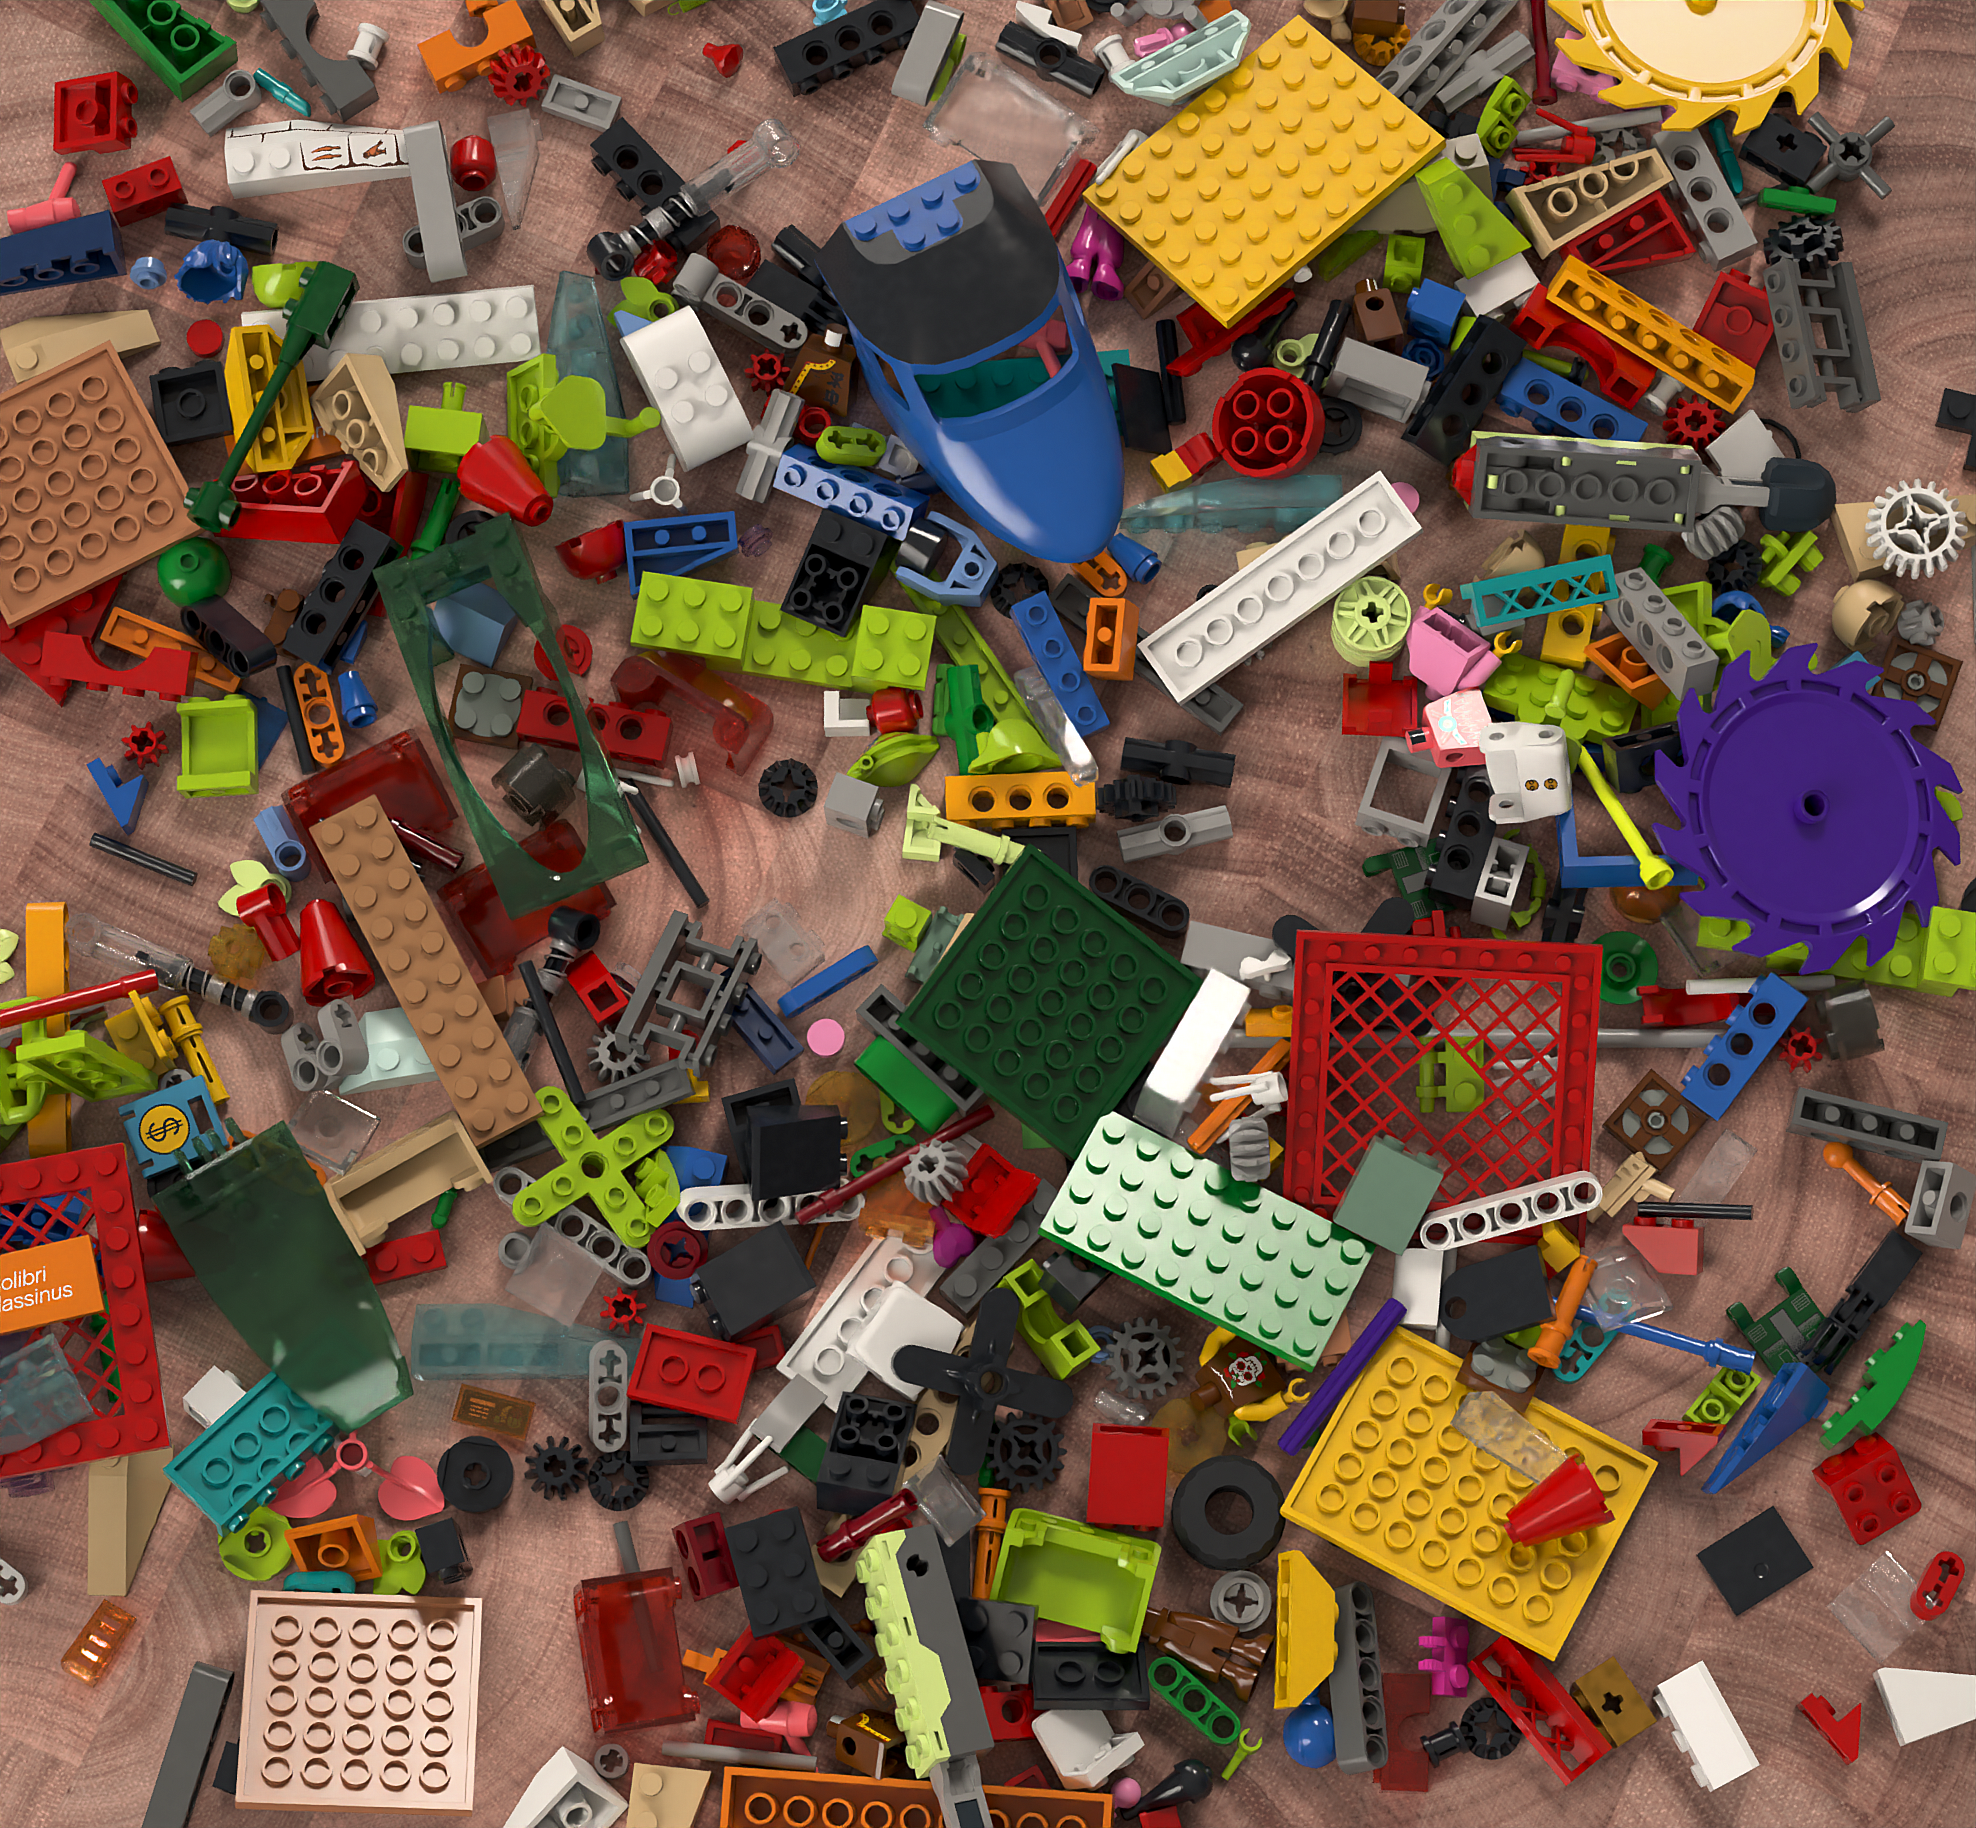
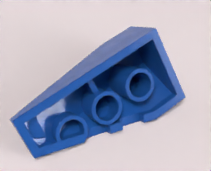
[653,1145,730,1309]
[1700,1362,1830,1494]

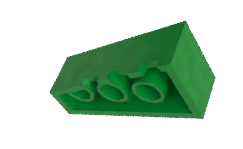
[89,0,238,103]

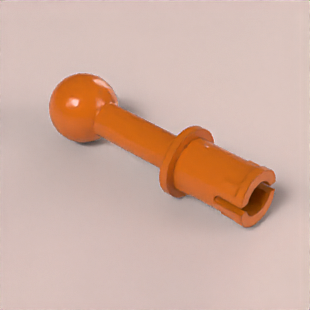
[1823,1142,1911,1227]

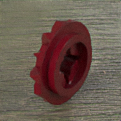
[647,1219,708,1280]

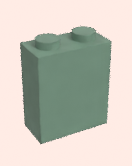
[1333,1135,1444,1256]

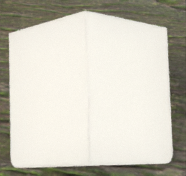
[824,691,870,737]

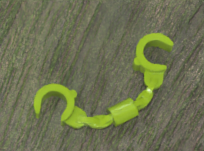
[1491,829,1547,940]

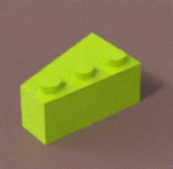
[1414,157,1532,280]

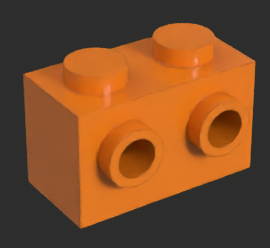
[1083,597,1140,681]

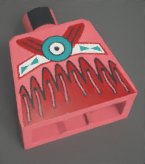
[1405,686,1492,768]

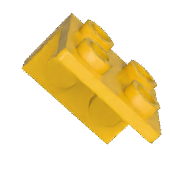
[104,990,179,1080]

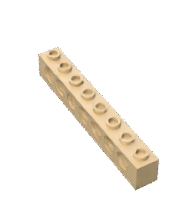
[811,1319,1015,1602]

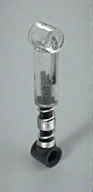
[586,118,800,281]
[458,905,601,1125]
[65,912,294,1035]

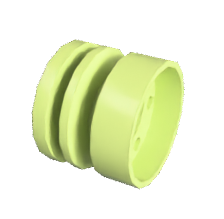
[1331,576,1411,668]

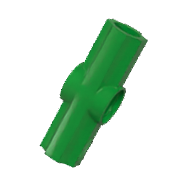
[944,664,994,776]

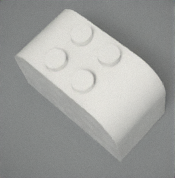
[619,305,754,472]

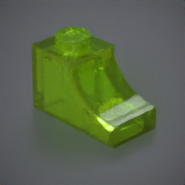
[1318,230,1384,284]

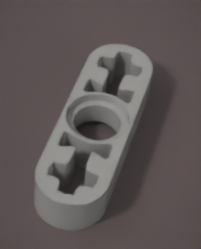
[589,1340,627,1452]

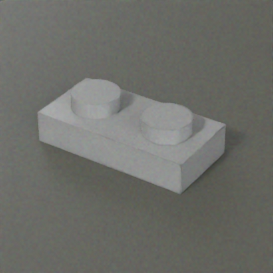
[541,74,623,133]

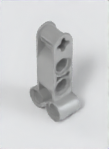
[671,253,807,358]

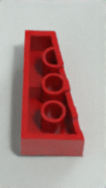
[213,461,370,545]

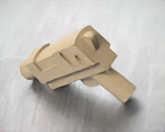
[1587,1152,1676,1223]

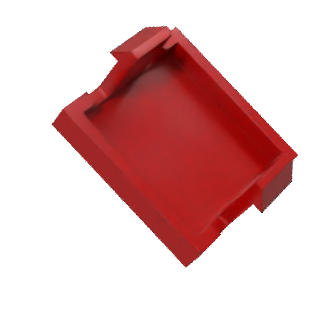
[1342,661,1418,737]

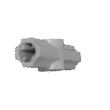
[1431,30,1535,117]
[735,389,805,503]
[1116,805,1233,864]

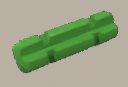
[932,664,955,737]

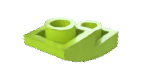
[1476,75,1532,159]
[634,1148,680,1228]
[1681,1367,1762,1424]

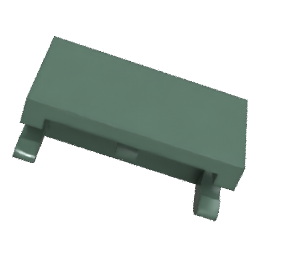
[905,906,965,985]

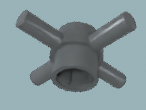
[1805,112,1895,200]

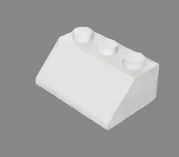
[1653,1660,1760,1792]

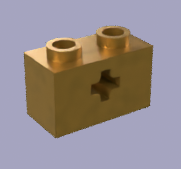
[1571,1656,1657,1749]

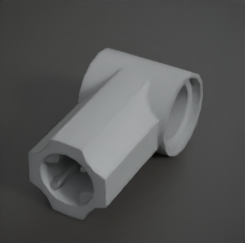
[190,69,262,137]

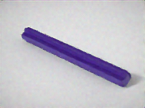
[1277,1298,1407,1456]

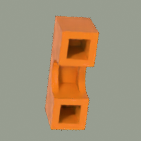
[417,0,537,94]

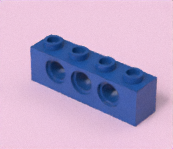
[1495,357,1649,442]
[773,443,930,541]
[1009,590,1110,745]
[1680,972,1810,1121]

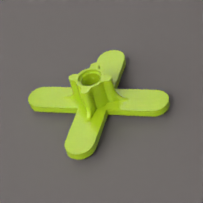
[512,1086,674,1248]

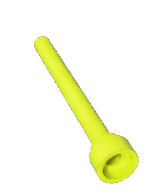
[1578,745,1674,890]

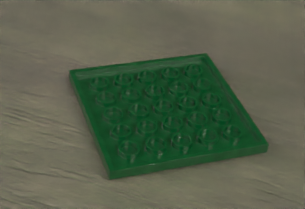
[895,843,1205,1162]

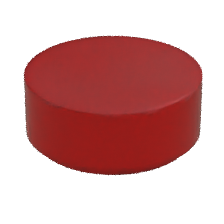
[186,319,225,358]

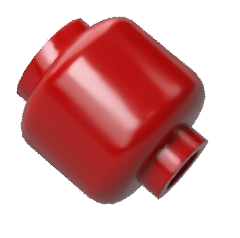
[450,135,497,191]
[866,686,924,735]

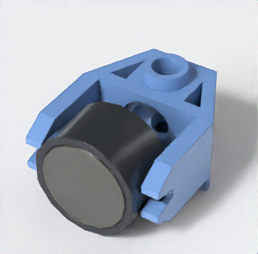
[895,511,999,607]

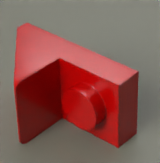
[1642,1419,1727,1476]
[1796,1693,1861,1765]

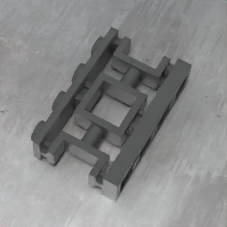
[1763,259,1881,413]
[615,910,762,1078]

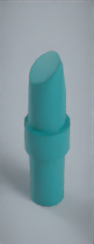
[253,68,311,117]

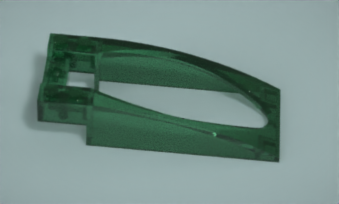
[372,512,649,921]

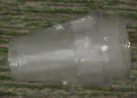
[1093,1387,1151,1426]

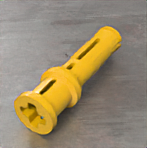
[157,995,231,1107]

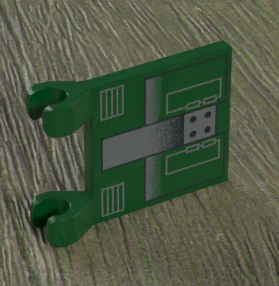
[1362,837,1467,921]
[1726,1266,1841,1377]

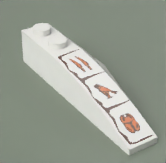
[224,120,449,199]

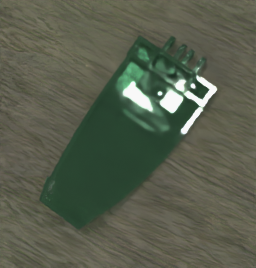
[150,1117,414,1436]

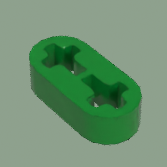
[850,1134,917,1179]

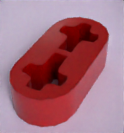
[1909,1551,1965,1621]

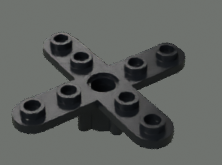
[1272,897,1434,1043]
[891,1288,1074,1476]

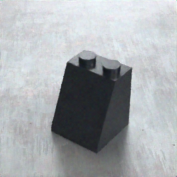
[746,1105,848,1201]
[689,1220,817,1343]

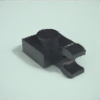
[1427,110,1480,140]

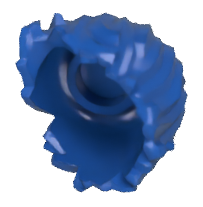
[174,239,249,305]

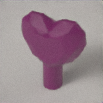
[928,1204,978,1269]

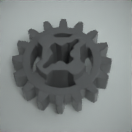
[1101,1317,1185,1401]

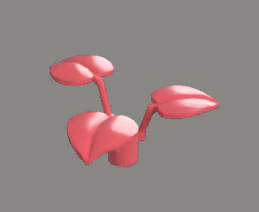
[267,1394,445,1521]

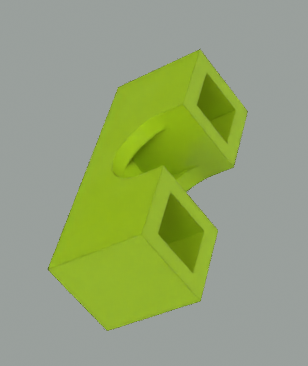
[995,1258,1101,1382]

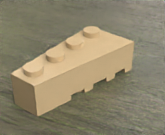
[1830,494,1976,583]
[626,1763,714,1828]

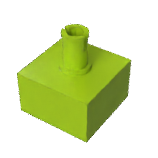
[404,382,490,475]

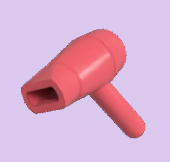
[7,162,81,235]
[1017,319,1070,378]
[740,1701,819,1772]

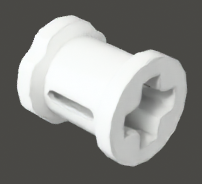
[346,23,389,70]
[1092,34,1135,83]
[1639,368,1685,417]

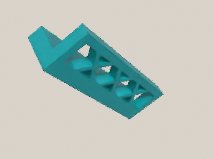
[1460,554,1619,628]

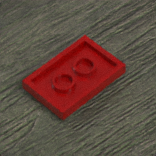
[626,1323,758,1425]

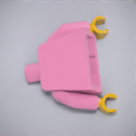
[1406,583,1522,701]

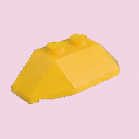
[224,324,314,474]
[1274,1550,1339,1709]

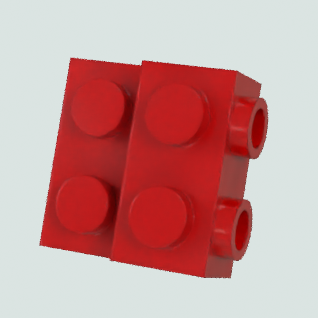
[53,71,138,155]
[1692,268,1775,369]

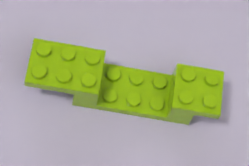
[630,571,937,694]
[1696,885,1976,997]

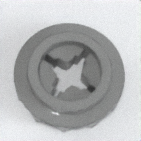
[1592,126,1647,166]
[1210,1570,1272,1632]

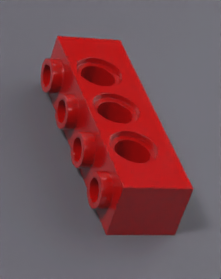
[516,687,674,770]

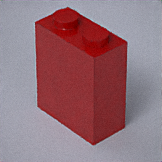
[1086,1423,1169,1531]

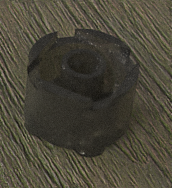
[491,742,577,831]
[1814,978,1885,1063]

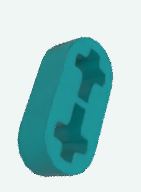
[282,1571,356,1594]

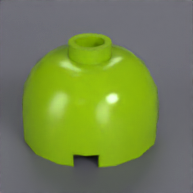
[251,261,319,309]

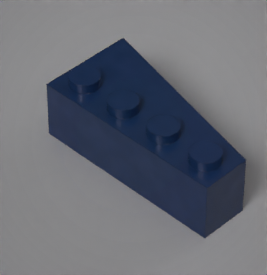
[0,210,127,296]

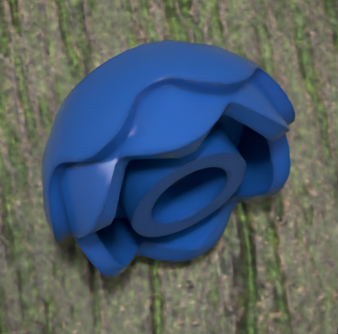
[1401,338,1444,382]

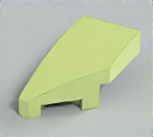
[902,784,942,862]

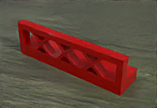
[1467,1635,1613,1786]

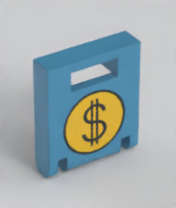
[118,1075,230,1179]

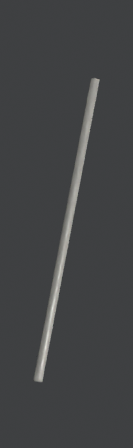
[1158,1029,1744,1048]

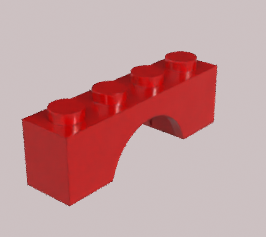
[1509,283,1658,410]
[39,631,199,702]

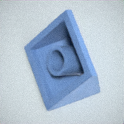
[426,572,526,669]

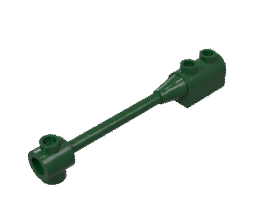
[183,261,360,533]

